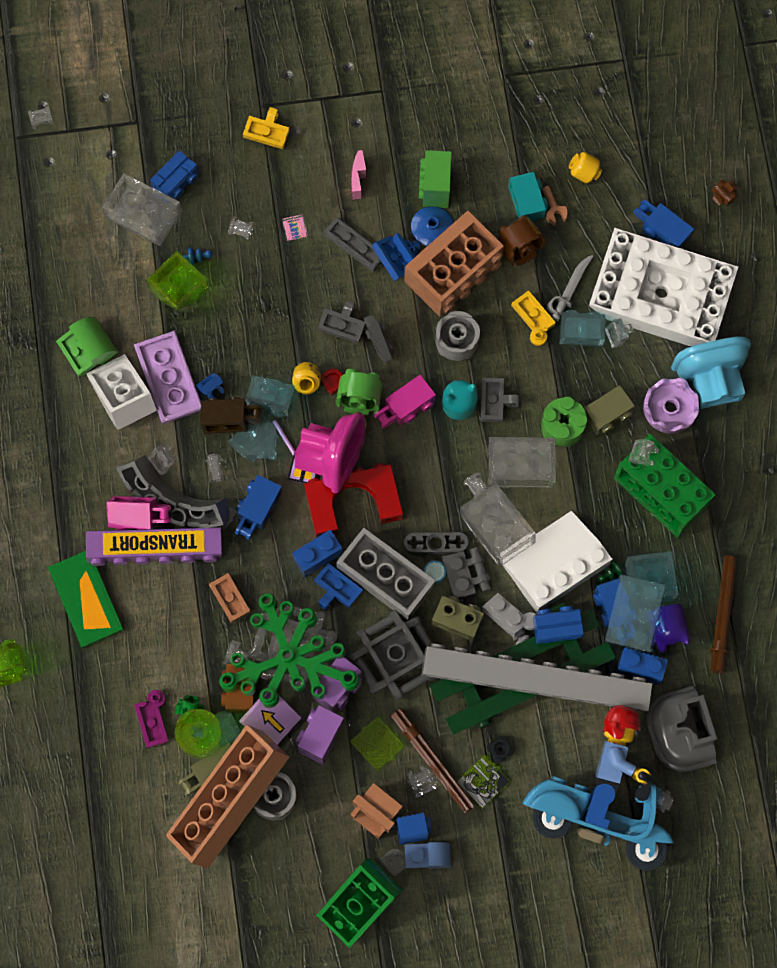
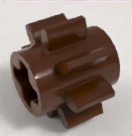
[712,180,738,206]

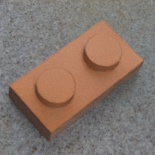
[209,573,251,624]

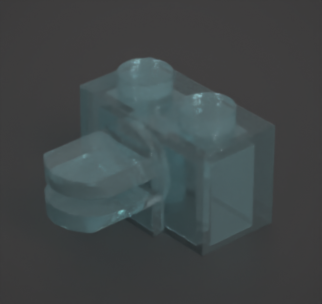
[245,375,295,417]

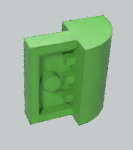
[56,317,118,377]

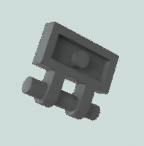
[442,547,491,599]

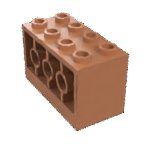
[404,211,504,317]

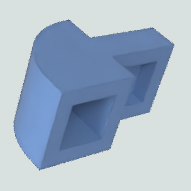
[404,842,451,869]

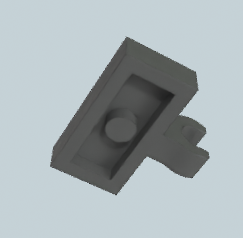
[318,300,366,344]
[364,315,392,362]
[481,378,519,422]

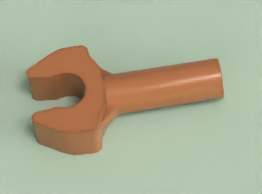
[542,186,567,226]

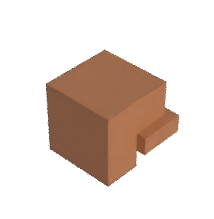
[350,783,403,839]

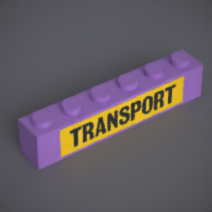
[86,528,222,566]

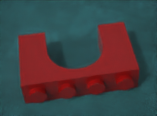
[304,463,403,538]

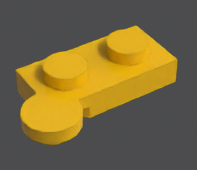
[511,290,556,346]

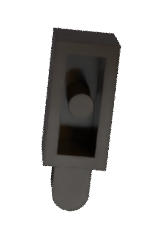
[200,397,264,434]

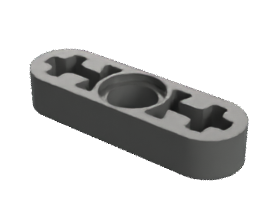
[404,532,468,555]

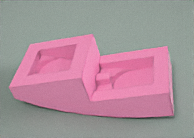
[351,150,366,200]

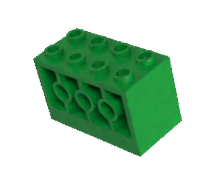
[614,434,716,538]

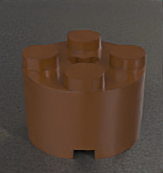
[497,215,547,266]

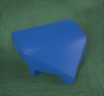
[372,233,421,282]

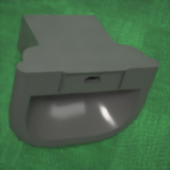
[646,686,717,772]

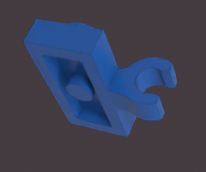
[314,563,363,611]

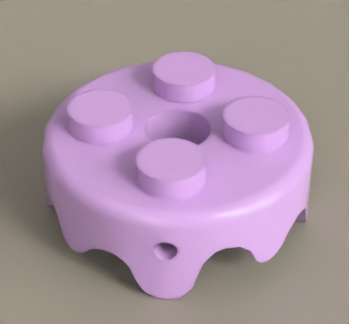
[643,378,699,434]

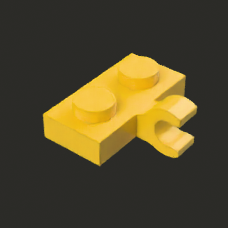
[243,107,290,149]

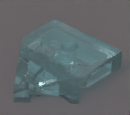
[228,414,278,462]

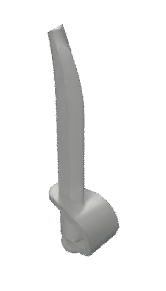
[547,255,594,321]

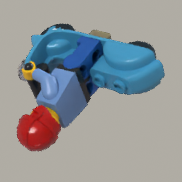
[522,705,674,871]

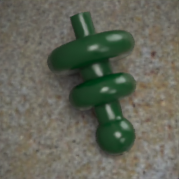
[598,560,624,582]

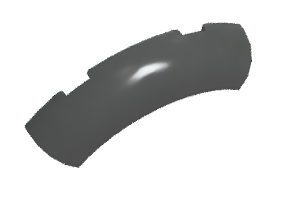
[116,455,229,528]

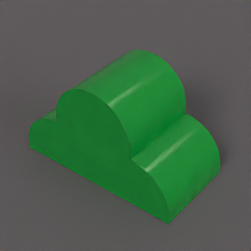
[316,857,404,948]

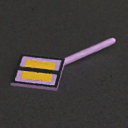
[273,420,317,484]

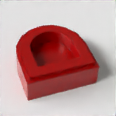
[320,369,343,396]

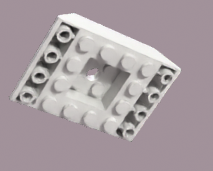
[589,228,738,346]

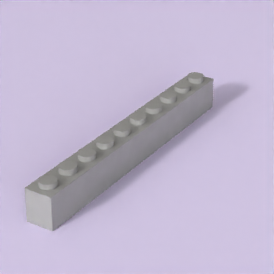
[421,644,652,712]

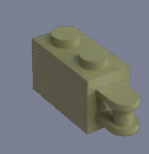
[178,743,231,796]

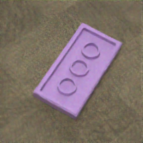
[134,331,201,425]

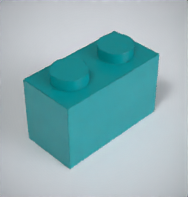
[508,172,548,221]

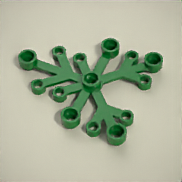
[219,593,360,708]

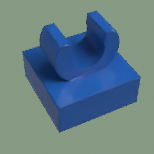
[196,373,224,399]

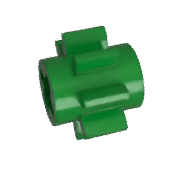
[175,695,204,724]

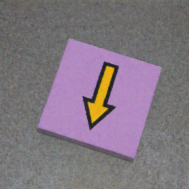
[239,693,301,745]

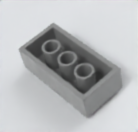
[337,528,435,621]

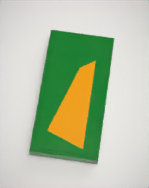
[48,551,124,649]

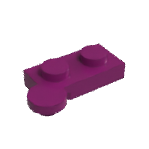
[134,690,169,749]

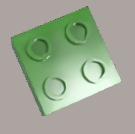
[419,150,451,208]

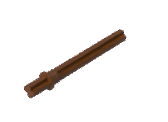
[710,555,737,674]
[391,708,475,813]

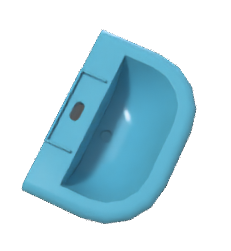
[671,337,751,409]

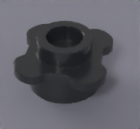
[487,736,514,763]

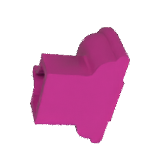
[295,411,365,493]

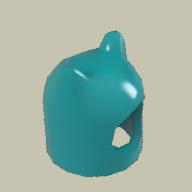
[442,380,478,420]

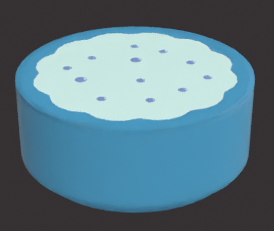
[424,561,446,584]

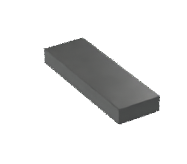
[323,217,382,272]

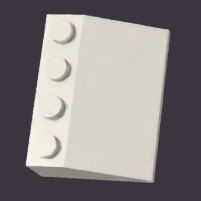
[499,511,612,613]

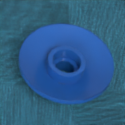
[411,206,453,246]

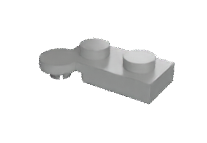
[482,593,536,639]

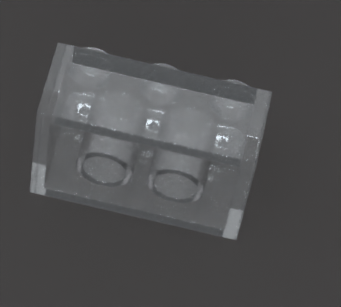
[102,173,182,246]
[488,437,556,487]
[460,483,536,567]

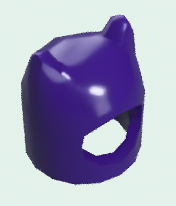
[647,604,690,653]

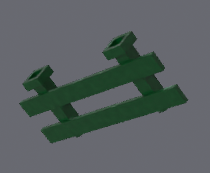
[430,603,615,735]

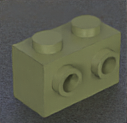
[431,596,484,642]

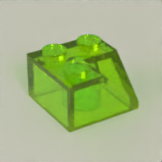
[146,251,209,310]

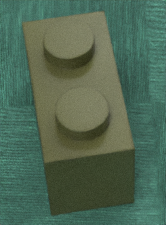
[584,385,635,435]

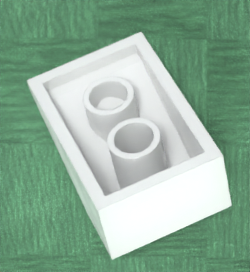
[86,354,157,430]

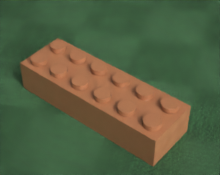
[165,724,289,868]

